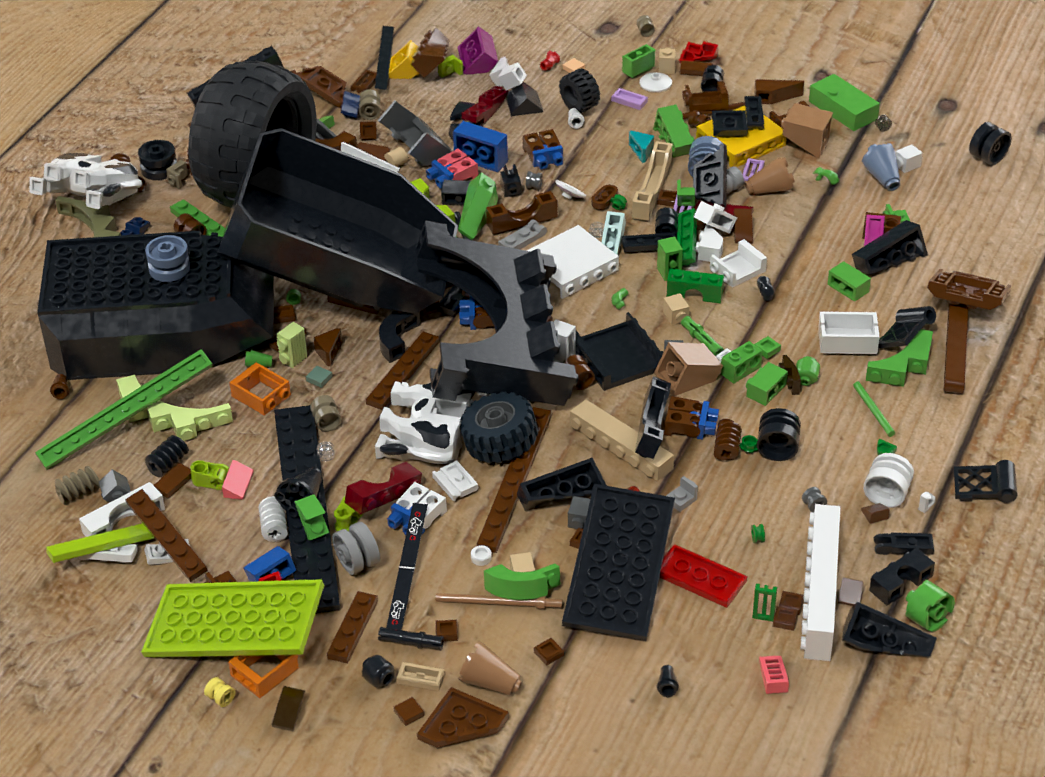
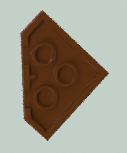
[417,687,509,748]

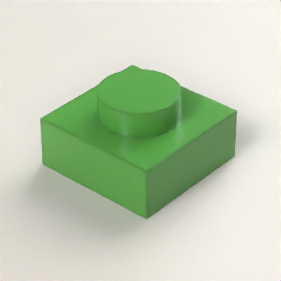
[754,336,781,359]

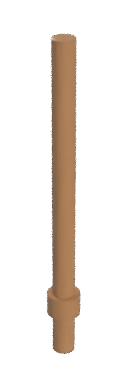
[435,593,563,609]

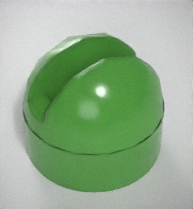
[286,289,301,305]

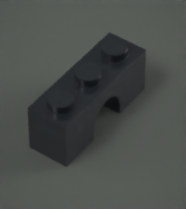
[869,548,935,606]

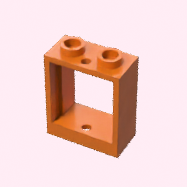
[229,362,291,416]
[228,655,299,698]

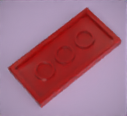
[659,544,748,608]

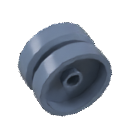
[145,235,190,282]

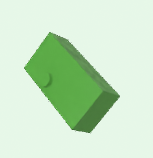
[809,74,880,131]

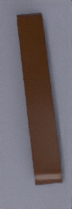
[943,303,968,394]

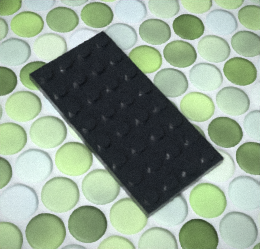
[562,484,675,641]

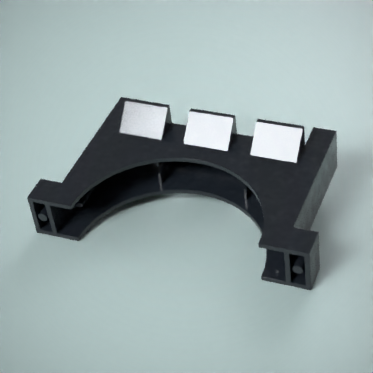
[415,220,578,406]

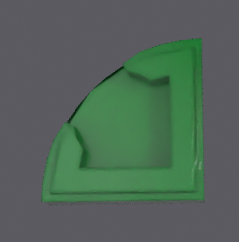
[877,439,897,455]

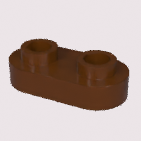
[591,184,618,210]

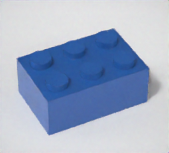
[453,121,508,172]

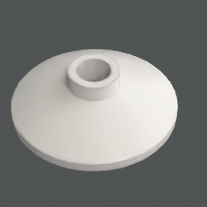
[640,72,672,92]

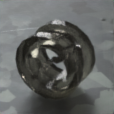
[875,115,892,131]

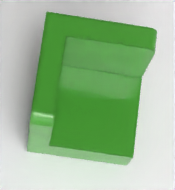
[677,179,695,206]

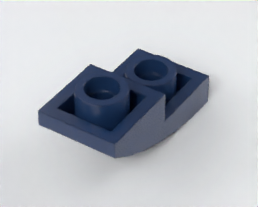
[341,91,360,118]
[120,217,150,235]

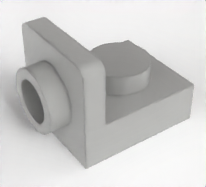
[666,476,698,512]

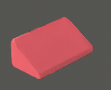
[222,460,254,500]

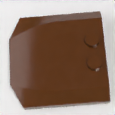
[927,269,1011,310]

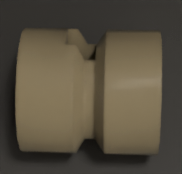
[359,89,381,120]
[310,395,342,432]

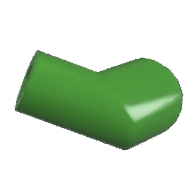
[611,288,628,309]

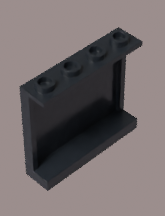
[576,312,664,391]

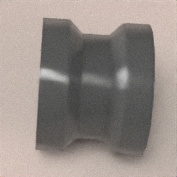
[526,171,543,190]
[802,487,827,512]

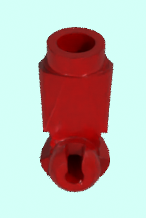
[540,51,560,71]

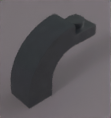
[379,311,420,363]

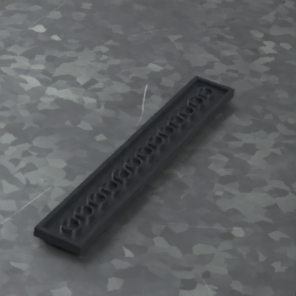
[274,405,340,614]

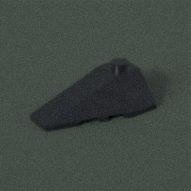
[842,601,937,658]

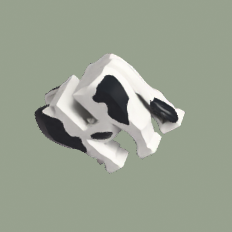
[29,153,142,209]
[375,381,475,464]

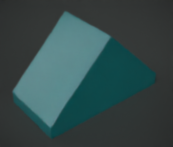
[629,131,654,163]

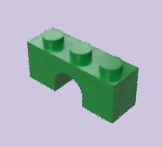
[666,269,724,304]

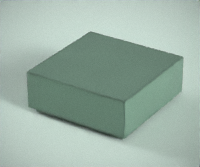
[306,366,333,388]

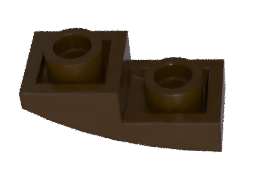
[778,355,801,395]
[272,686,305,732]

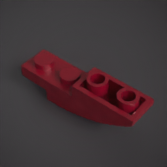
[462,86,509,124]

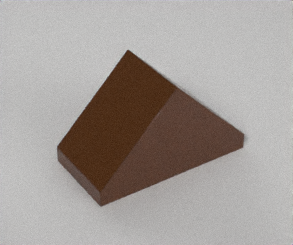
[314,328,342,367]

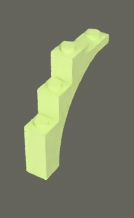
[116,375,233,441]

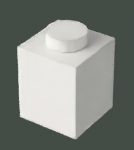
[895,144,922,173]

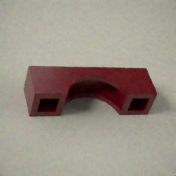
[344,462,422,515]

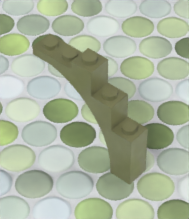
[55,196,121,237]

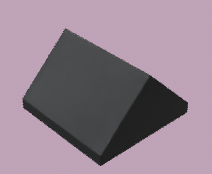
[506,82,543,116]

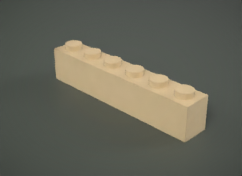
[570,400,674,481]

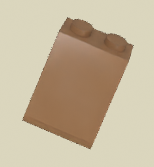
[781,103,833,158]
[654,342,723,396]

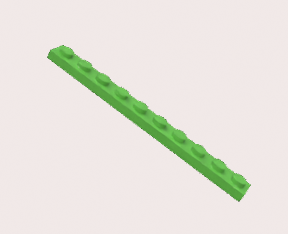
[35,349,213,470]

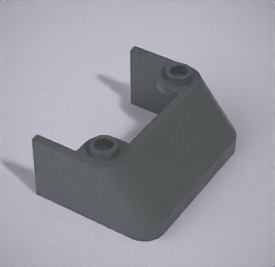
[378,100,453,166]

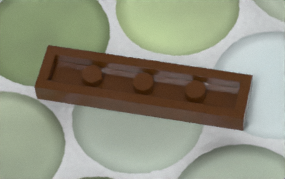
[327,591,378,664]

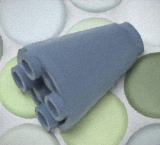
[862,143,900,191]

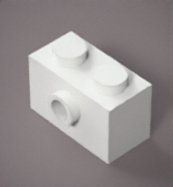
[694,201,737,234]
[554,319,576,363]

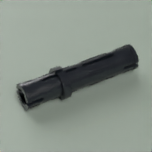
[378,627,444,650]

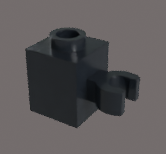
[500,164,521,197]

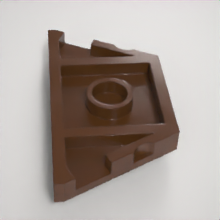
[291,66,347,108]

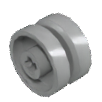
[332,522,380,575]

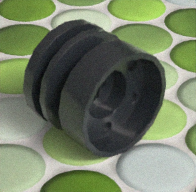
[757,408,801,461]

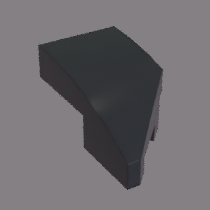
[450,101,475,121]

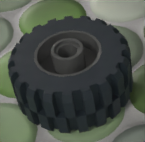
[460,392,538,464]

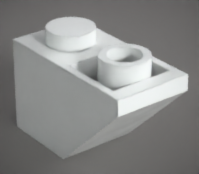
[696,224,723,262]

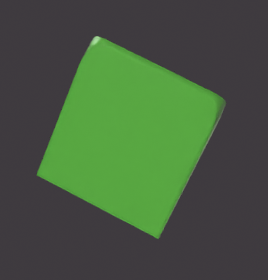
[319,115,335,128]

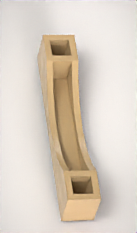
[632,141,673,221]

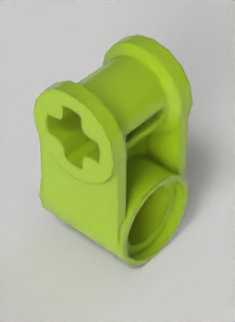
[190,460,229,490]
[334,496,363,531]

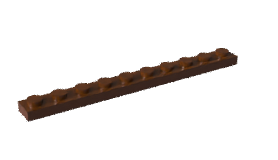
[477,407,551,553]

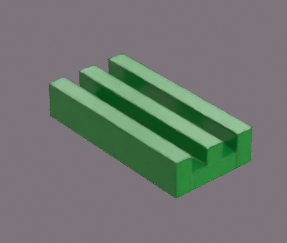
[752,583,777,622]

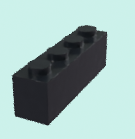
[852,220,928,275]
[517,458,607,511]

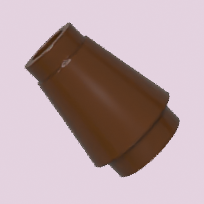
[50,374,69,399]

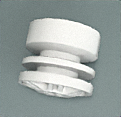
[863,453,914,507]

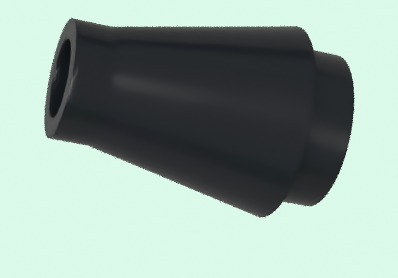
[657,665,679,697]

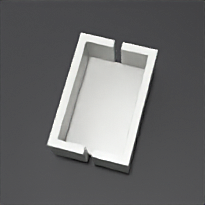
[818,312,879,354]

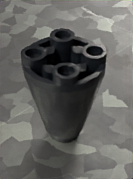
[274,467,322,517]

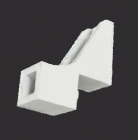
[489,57,527,90]

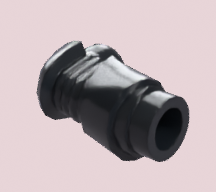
[757,276,775,301]

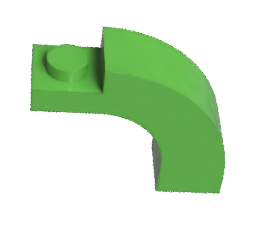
[483,563,561,600]

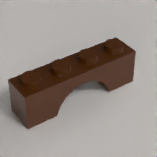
[486,191,558,234]

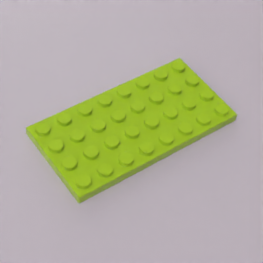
[141,580,324,657]

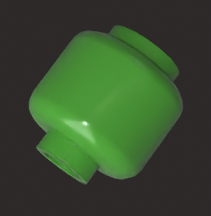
[796,356,820,386]

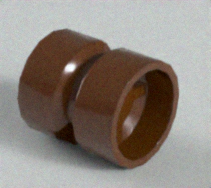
[174,213,207,235]
[563,355,595,390]

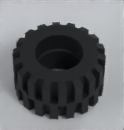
[559,68,600,113]

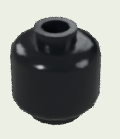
[362,655,394,688]

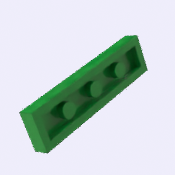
[677,208,697,266]

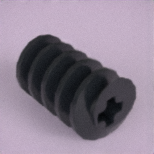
[145,435,189,477]

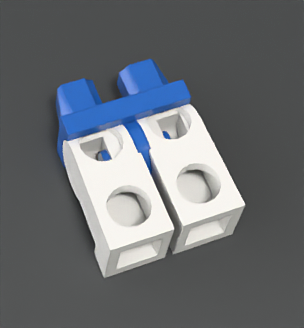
[387,482,447,535]

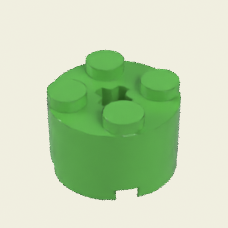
[905,580,955,632]

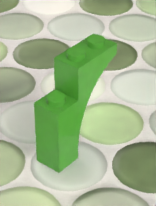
[866,329,933,387]

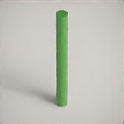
[853,381,895,437]

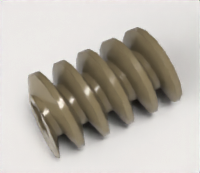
[55,466,100,504]

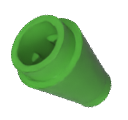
[245,350,272,367]

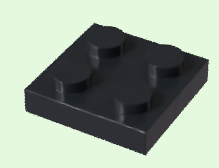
[712,110,748,137]

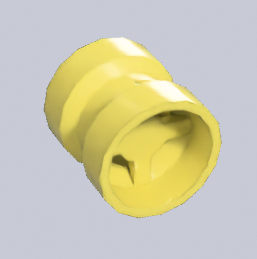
[204,677,236,707]

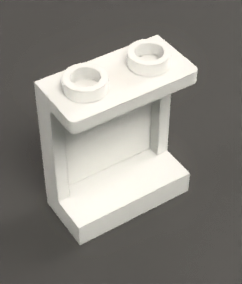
[709,240,767,288]

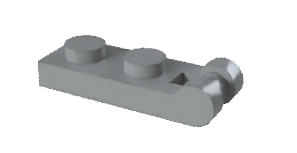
[498,219,547,249]

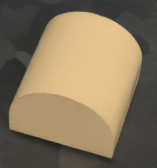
[384,147,408,167]

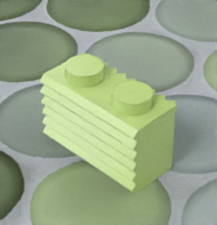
[276,322,307,368]

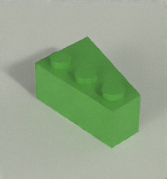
[653,104,695,158]

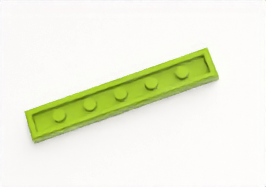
[46,523,154,563]

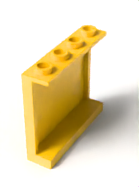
[696,106,786,167]

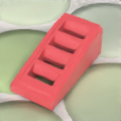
[759,655,789,694]

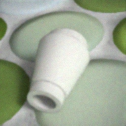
[568,108,584,129]

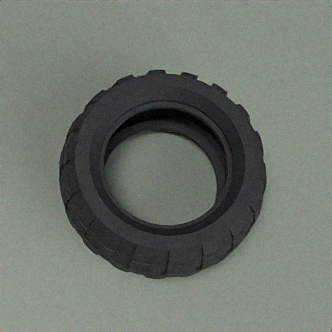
[188,61,317,208]

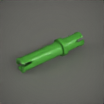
[681,316,724,356]

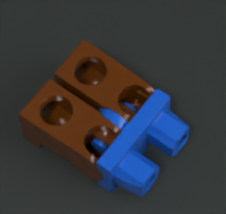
[523,129,563,169]
[459,295,494,330]
[664,396,719,440]

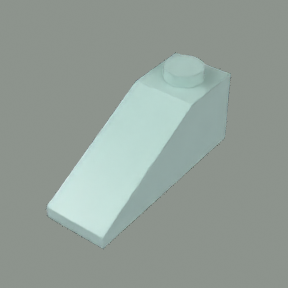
[601,211,626,255]

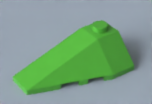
[458,172,498,240]

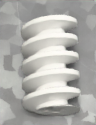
[259,496,288,542]

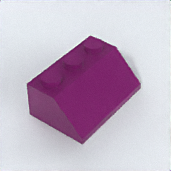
[457,26,498,75]

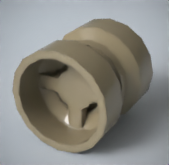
[636,15,655,37]

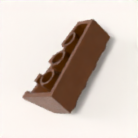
[411,27,450,78]

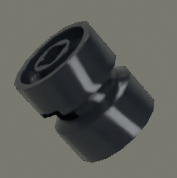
[701,65,724,92]
[655,207,678,237]

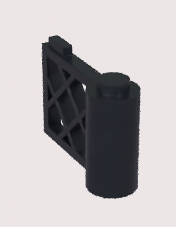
[878,306,936,348]
[954,460,1018,503]

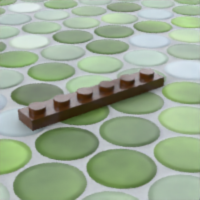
[366,331,439,410]
[125,489,208,582]

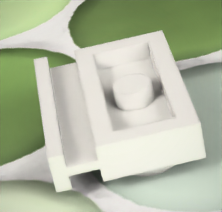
[432,461,478,501]

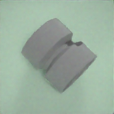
[727,167,744,194]

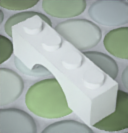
[79,482,165,537]

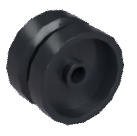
[969,122,1012,166]
[138,140,177,181]

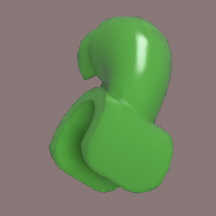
[813,167,839,185]

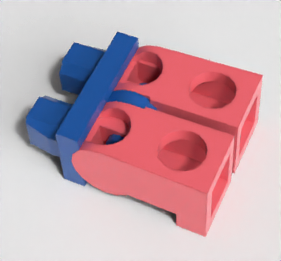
[426,148,478,189]

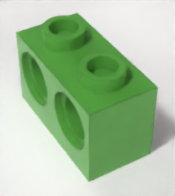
[721,341,762,384]

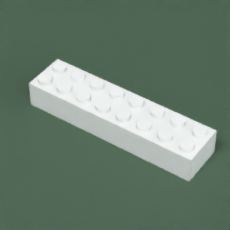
[800,504,840,661]

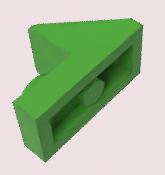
[294,494,329,540]

